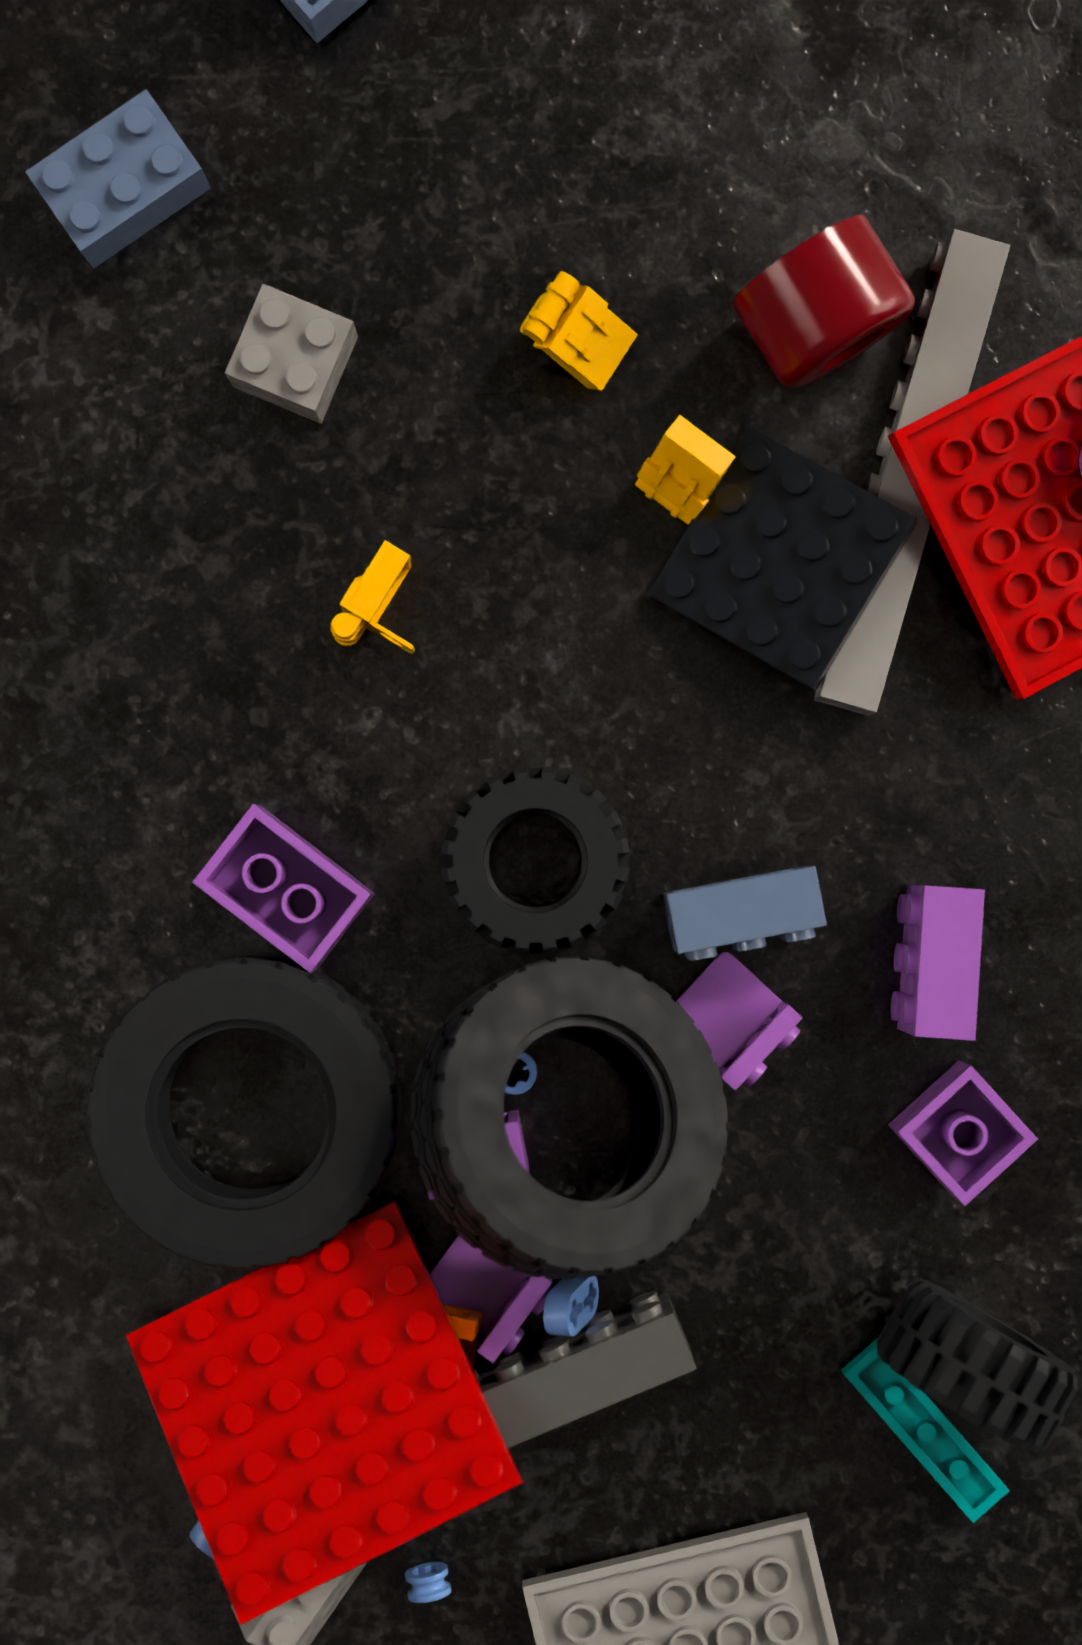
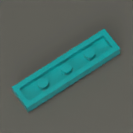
[841,1338,1010,1523]

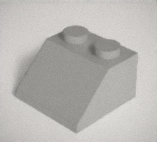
[231,1563,366,1645]

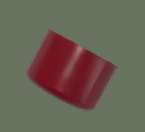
[732,215,915,388]

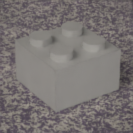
[225,284,358,424]

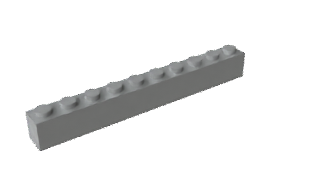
[814,229,1011,716]

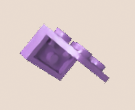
[675,952,802,1091]
[430,1235,552,1363]

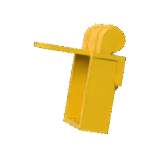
[520,271,638,391]
[635,415,736,525]
[330,540,415,654]

